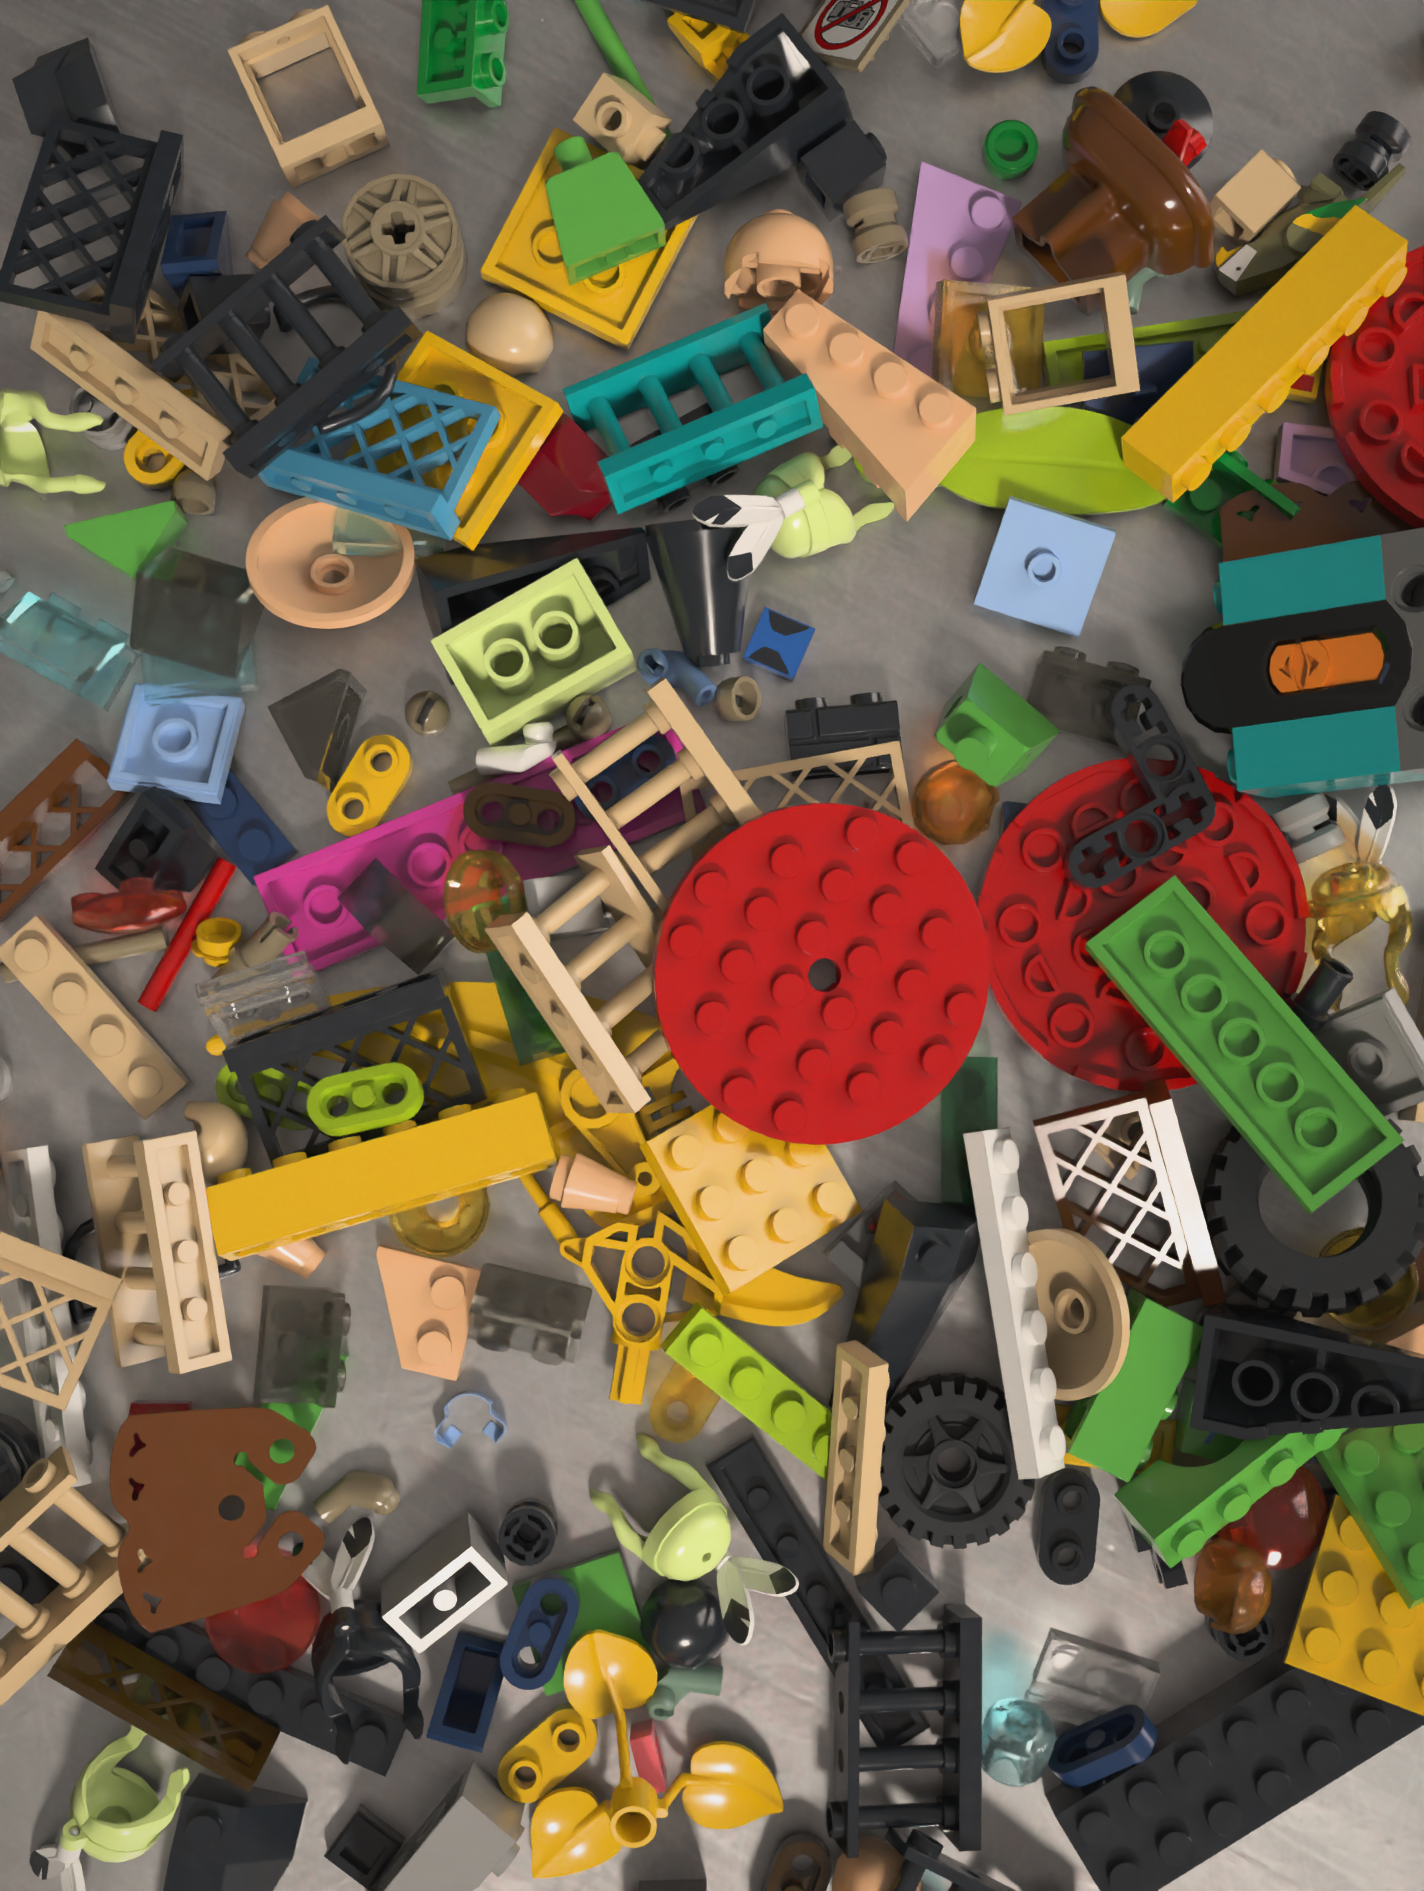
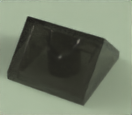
[129,546,265,680]
[267,669,367,794]

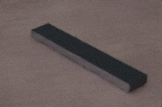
[705,1433,931,1747]

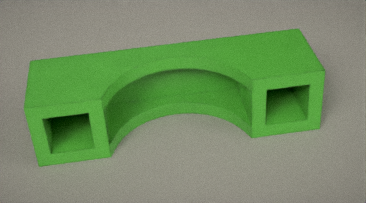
[1114,1428,1348,1569]

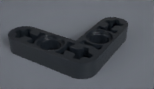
[1063,684,1216,890]

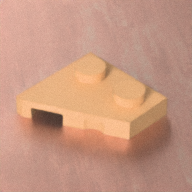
[376,1245,485,1381]

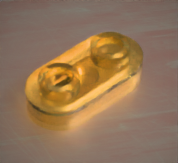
[650,1361,721,1443]

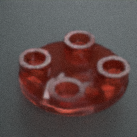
[71,877,187,935]
[1217,1465,1327,1570]
[205,1557,321,1674]

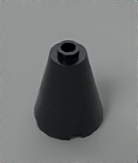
[645,519,750,667]

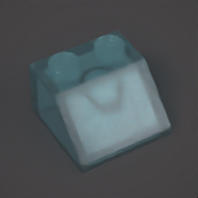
[0,592,140,712]

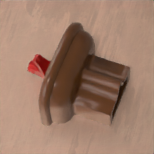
[1012,86,1215,316]

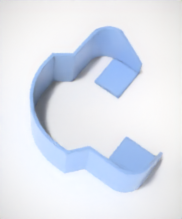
[434,1390,507,1449]

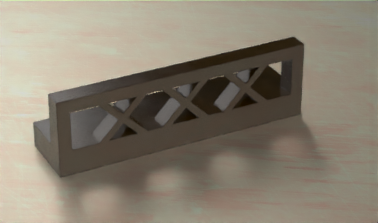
[47,1622,281,1792]

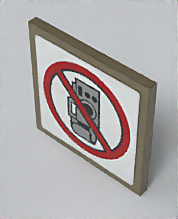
[799,0,912,73]

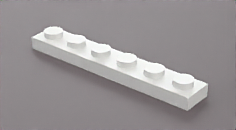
[963,1127,1066,1479]
[0,1145,93,1488]

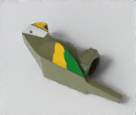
[1214,163,1405,296]

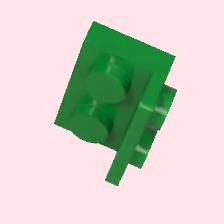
[416,0,509,108]
[1162,450,1300,551]

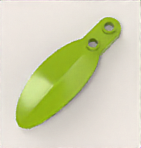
[853,406,1167,516]

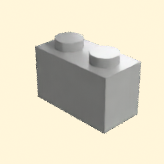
[380,1512,508,1654]

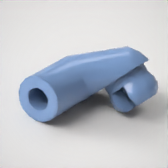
[637,648,717,706]

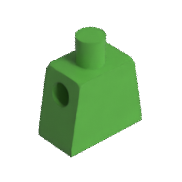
[545,136,666,286]
[934,662,1061,788]

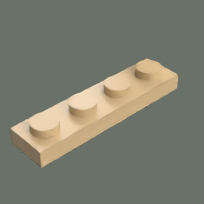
[0,914,190,1120]
[823,1340,890,1576]

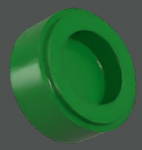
[982,120,1038,180]

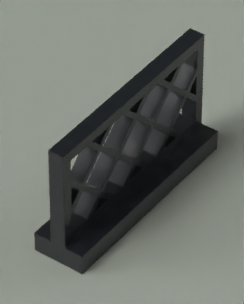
[0,117,184,344]
[222,967,488,1168]

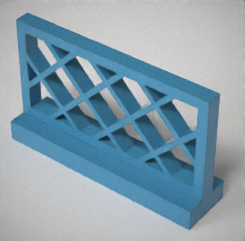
[258,356,501,541]

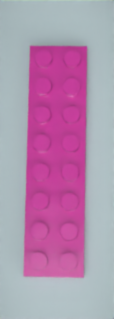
[254,725,707,981]

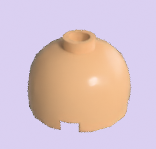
[724,209,834,315]

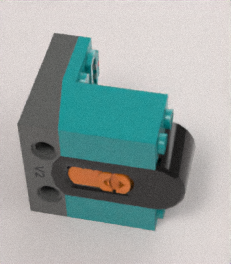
[1180,527,1424,798]

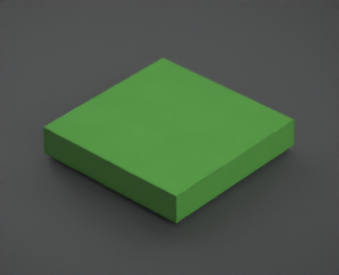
[512,1548,654,1696]

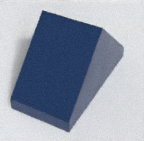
[160,211,233,299]
[426,1631,504,1753]

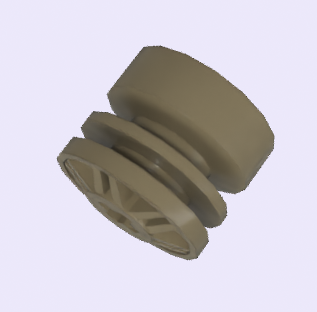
[341,173,468,320]

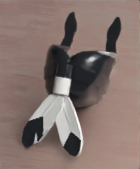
[292,1517,424,1765]

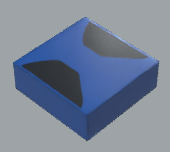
[743,607,815,682]

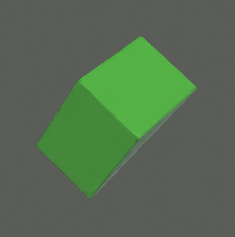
[64,500,188,589]

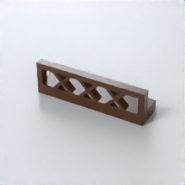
[0,738,136,925]

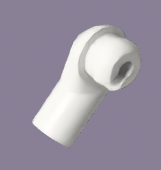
[476,722,557,775]

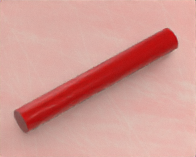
[137,856,238,1012]

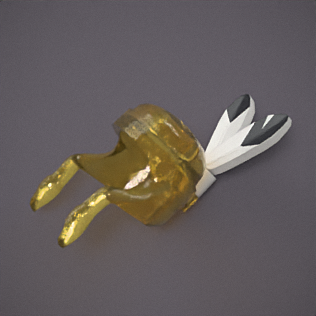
[1308,784,1413,1011]

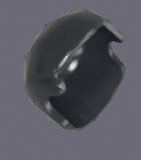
[640,1578,729,1670]

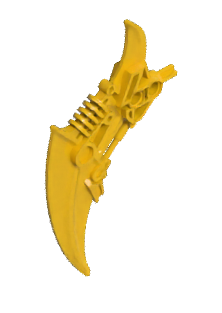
[206,982,844,1405]

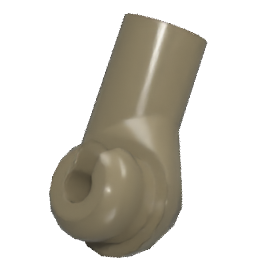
[313,1470,400,1524]

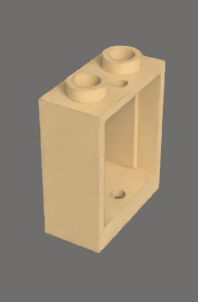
[227,5,390,189]
[977,271,1140,415]

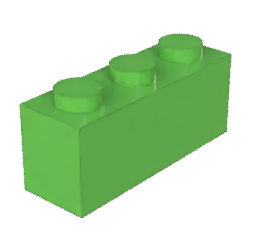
[1061,1289,1203,1483]

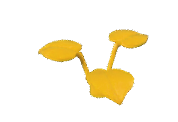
[959,0,1198,73]
[530,1629,783,1879]

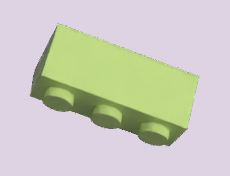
[430,558,637,747]

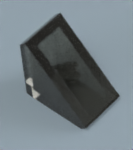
[337,858,458,975]

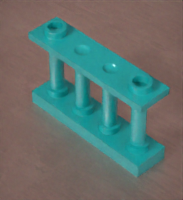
[562,303,823,514]

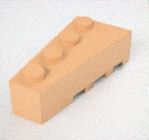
[763,290,976,522]

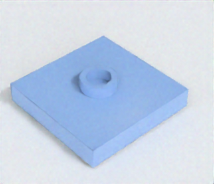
[974,496,1116,638]
[107,683,245,805]

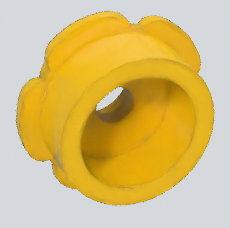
[191,917,245,967]

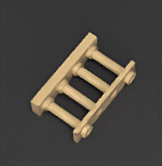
[550,677,761,923]
[484,845,668,1113]
[82,1131,232,1374]
[0,1445,152,1706]

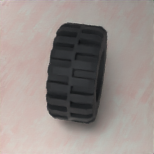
[1201,1118,1424,1318]

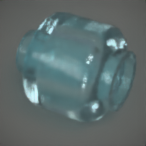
[982,1698,1056,1787]

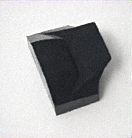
[12,38,123,159]
[94,786,217,905]

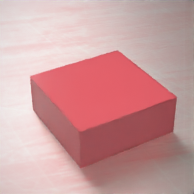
[629,1718,667,1793]

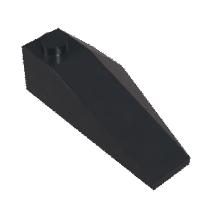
[638,13,854,231]
[415,527,651,685]
[829,1198,980,1408]
[1189,1303,1424,1440]
[163,1773,308,1891]

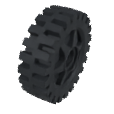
[878,1373,1036,1549]

